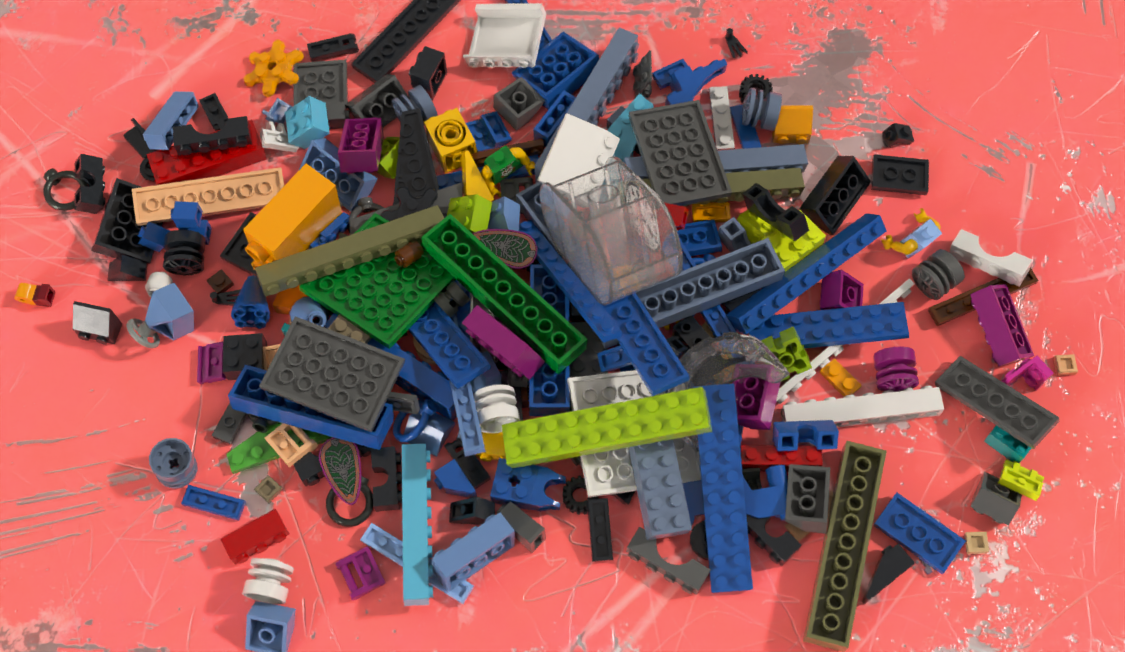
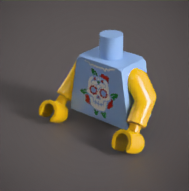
[881,208,942,259]

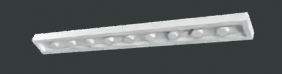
[776,278,914,404]

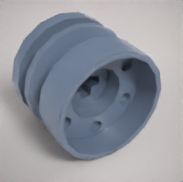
[392,85,438,122]
[742,88,782,131]
[149,438,198,489]

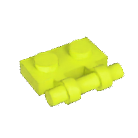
[998,459,1044,501]

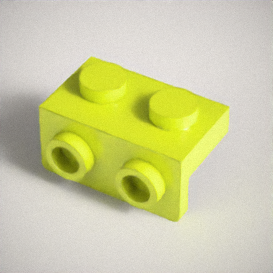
[737,210,776,244]

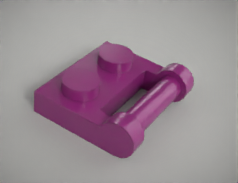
[335,546,386,601]

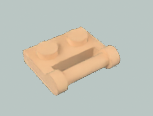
[265,423,318,468]

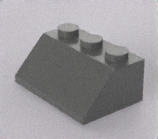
[346,74,410,128]
[785,464,830,534]

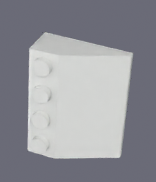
[537,114,620,206]

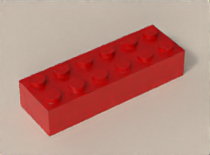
[146,119,267,185]

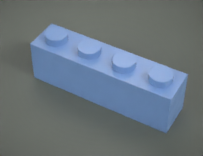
[143,91,199,150]

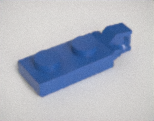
[309,212,350,249]

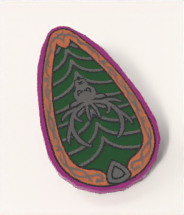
[473,229,537,269]
[319,437,362,505]

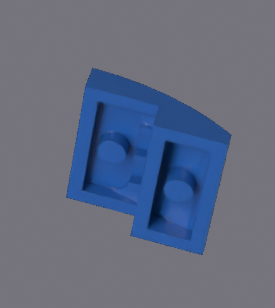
[466,111,512,152]

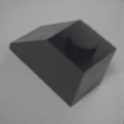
[449,497,495,525]

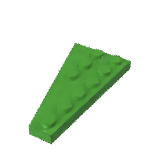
[226,422,333,474]

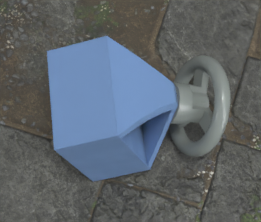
[126,283,194,349]

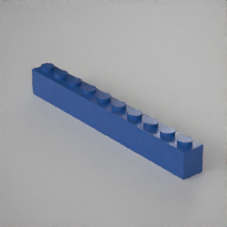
[726,213,887,335]

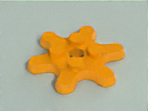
[244,40,304,97]

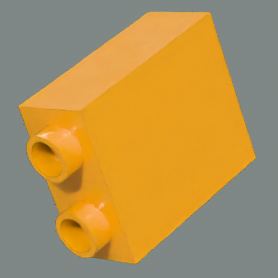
[243,163,342,269]

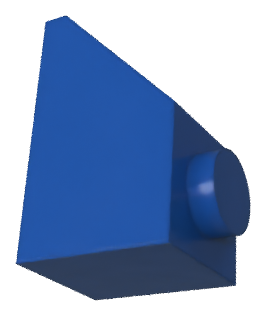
[434,459,477,498]

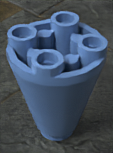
[289,296,329,327]

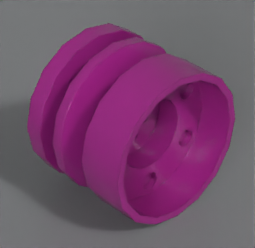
[873,346,919,392]

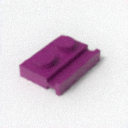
[197,341,226,384]

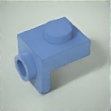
[262,98,292,124]

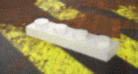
[709,86,735,151]

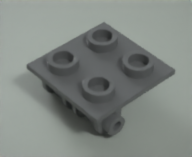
[633,50,652,98]

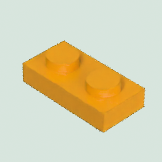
[692,202,731,223]
[819,358,862,397]

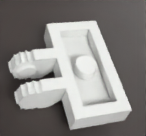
[259,121,299,153]

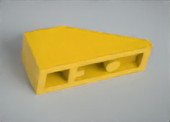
[461,150,494,201]

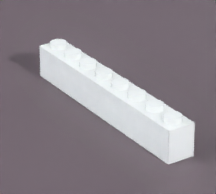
[781,386,944,428]

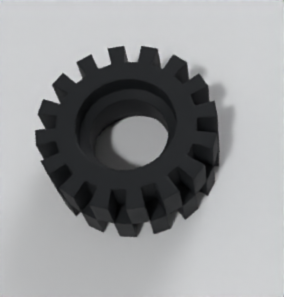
[739,74,773,103]
[562,475,599,515]

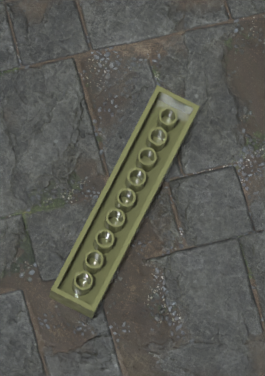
[803,441,887,652]

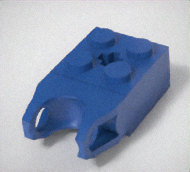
[490,458,566,511]

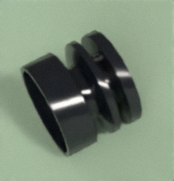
[163,229,205,276]

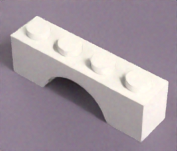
[949,229,1033,287]

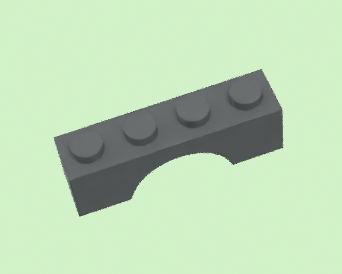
[626,527,711,595]

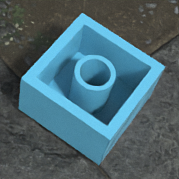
[285,96,330,149]

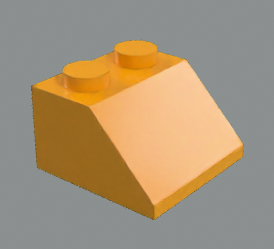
[772,105,813,145]

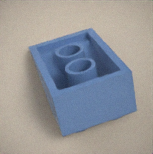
[487,196,520,231]

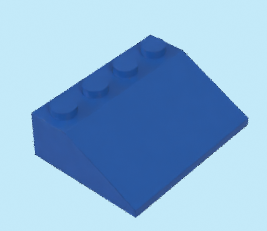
[511,32,599,110]

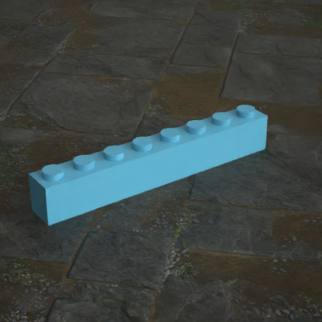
[402,444,433,606]

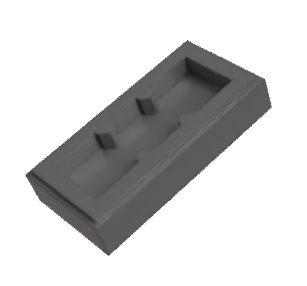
[211,403,247,445]

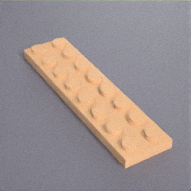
[132,167,284,226]

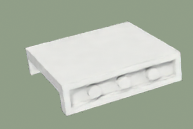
[463,3,546,68]

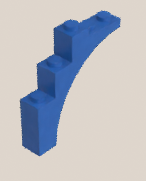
[664,59,728,106]

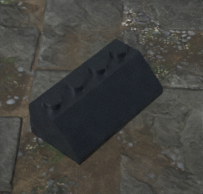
[799,156,871,235]

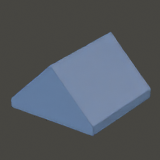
[403,413,456,457]

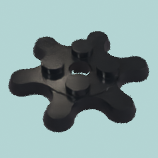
[381,187,447,222]

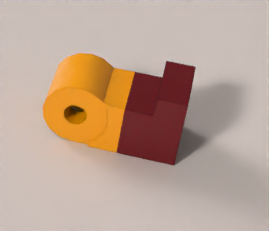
[14,283,56,307]

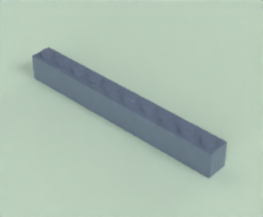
[622,144,808,180]

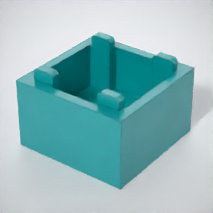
[984,425,1032,463]

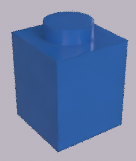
[138,222,170,252]

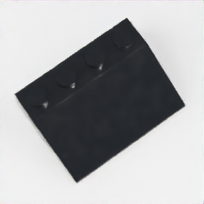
[91,178,163,264]

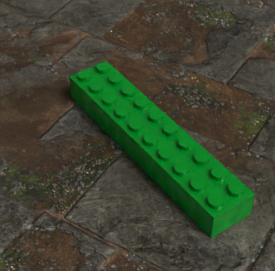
[422,214,588,374]

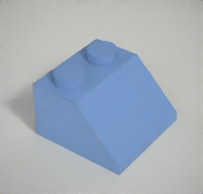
[245,601,296,652]

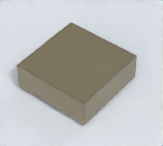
[254,475,283,503]

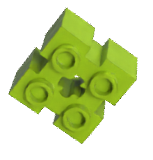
[758,326,812,381]

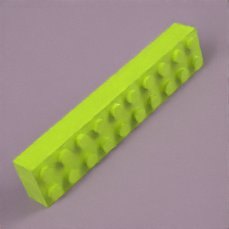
[502,387,712,468]

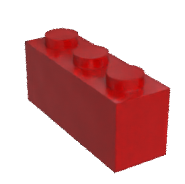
[220,509,290,564]

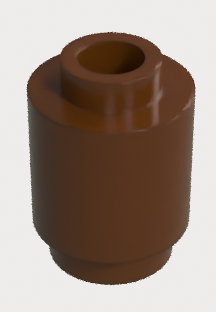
[394,241,424,268]

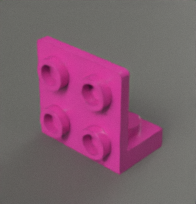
[1001,355,1054,391]

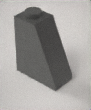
[497,501,546,553]

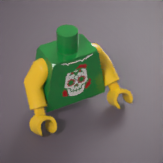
[481,145,535,201]

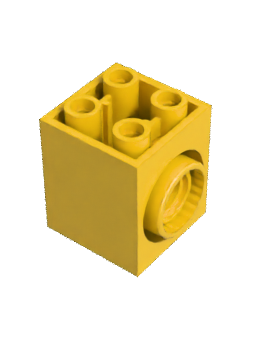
[424,108,477,174]

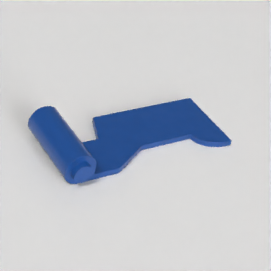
[682,465,788,526]

